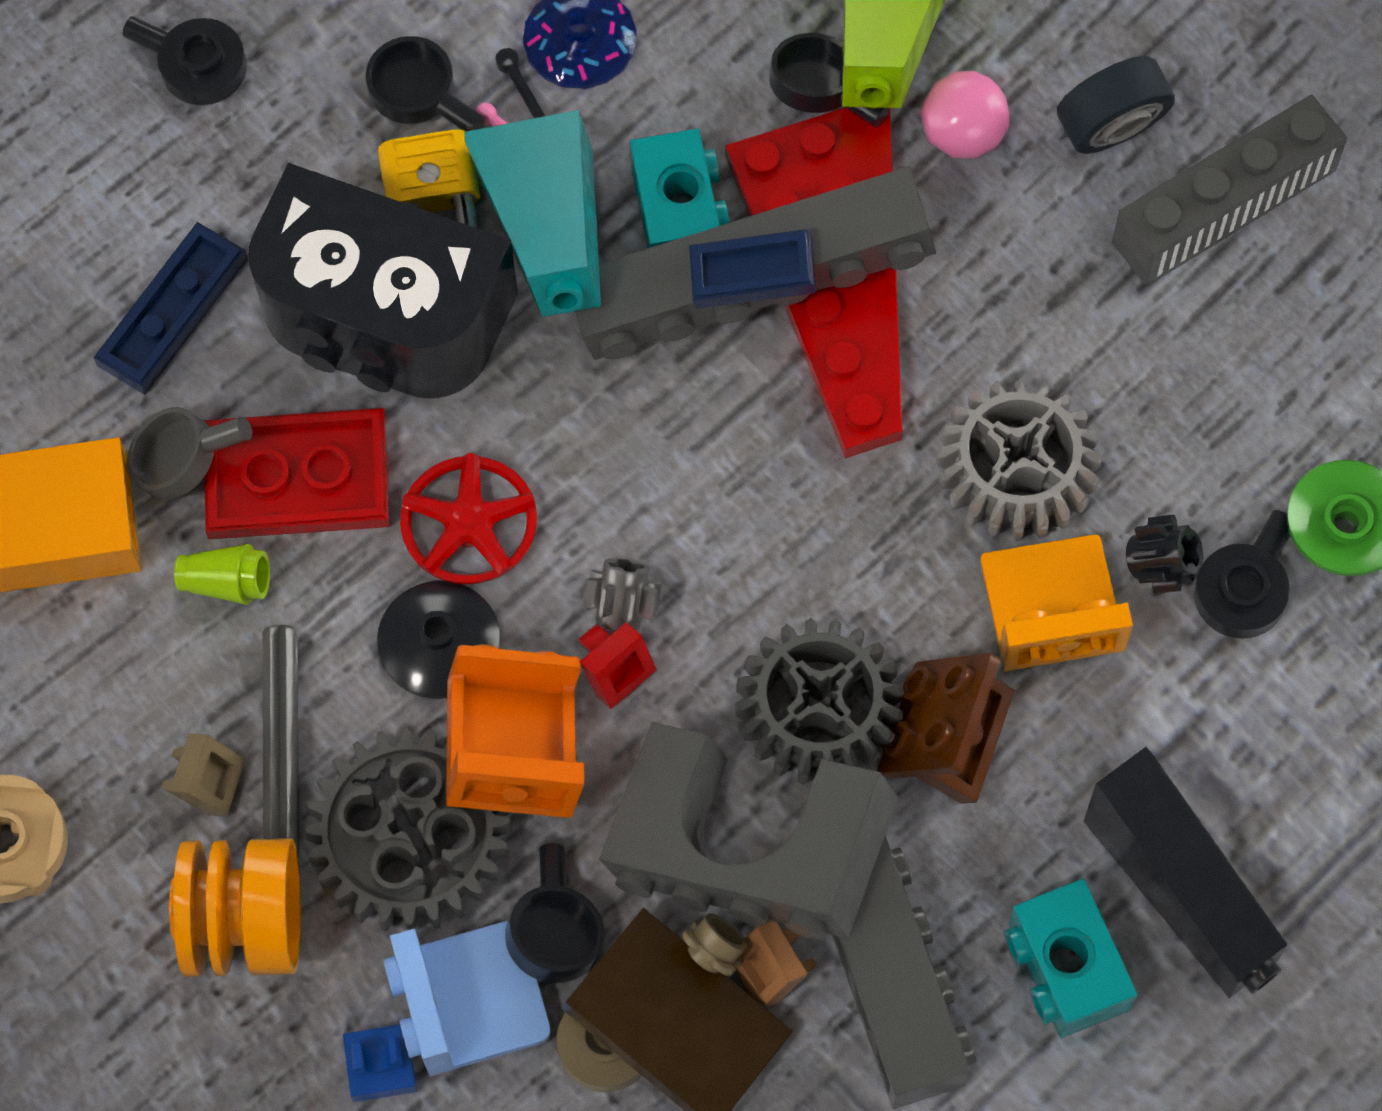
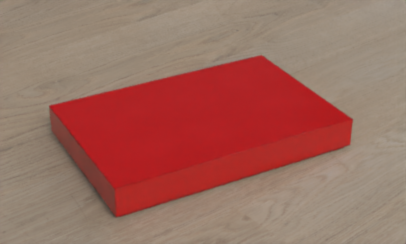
[203,408,390,540]

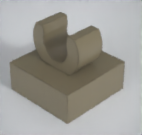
[161,733,246,817]

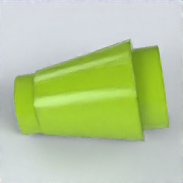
[174,544,270,605]

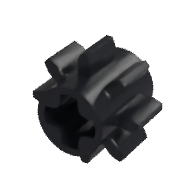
[1126,515,1203,594]

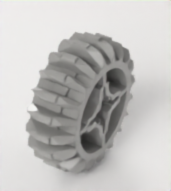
[936,378,1102,542]

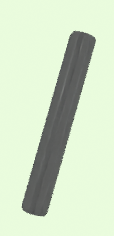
[262,625,299,859]

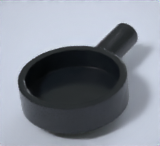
[123,16,247,105]
[769,33,889,128]
[366,36,485,132]
[1194,510,1290,639]
[505,843,604,983]

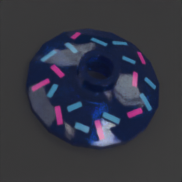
[523,0,637,89]

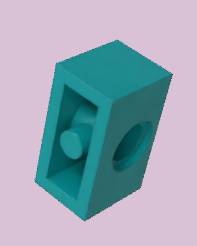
[629,128,729,249]
[1004,878,1138,1039]

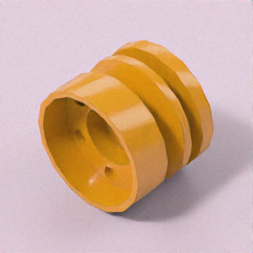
[169,838,302,977]

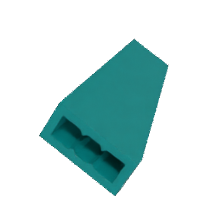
[465,110,601,317]

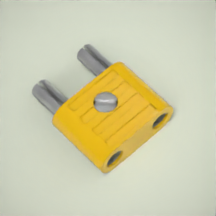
[377,129,480,229]

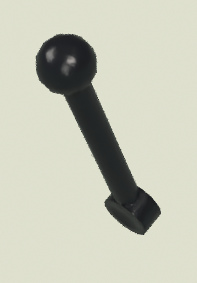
[495,48,545,118]

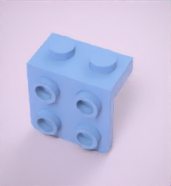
[383,920,551,1077]

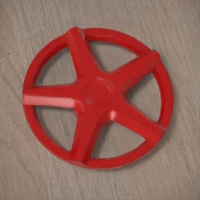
[400,453,537,584]

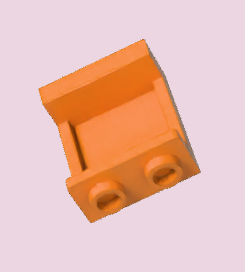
[446,644,584,818]

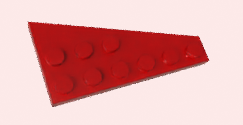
[725,108,903,459]

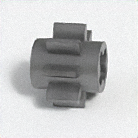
[583,557,662,631]

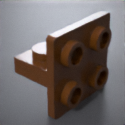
[877,653,1015,804]

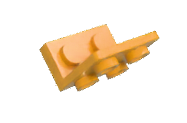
[980,534,1133,672]

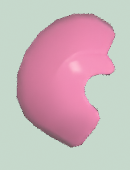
[919,71,1010,159]

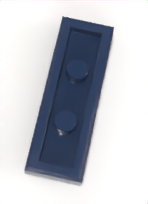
[93,222,248,395]

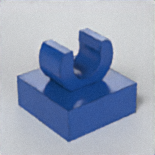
[343,1025,417,1102]

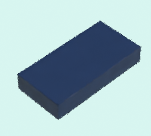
[689,229,817,309]

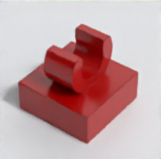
[578,622,657,709]

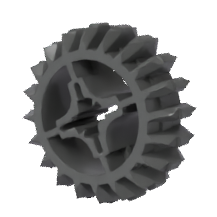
[735,618,904,785]

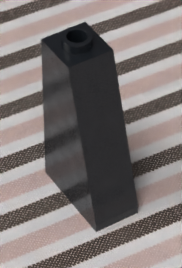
[1083,747,1288,998]

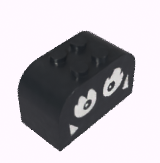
[248,163,518,398]

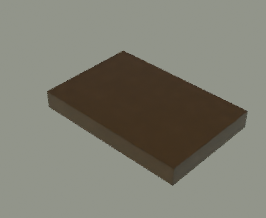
[561,907,793,1111]

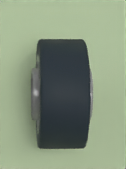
[1057,56,1175,154]

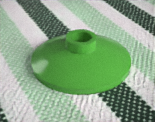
[1287,460,1382,576]

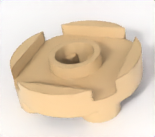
[0,775,68,903]

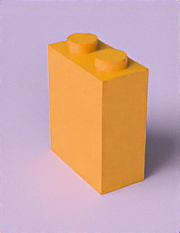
[0,437,141,592]

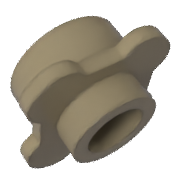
[682,913,747,976]

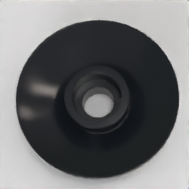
[377,581,500,699]

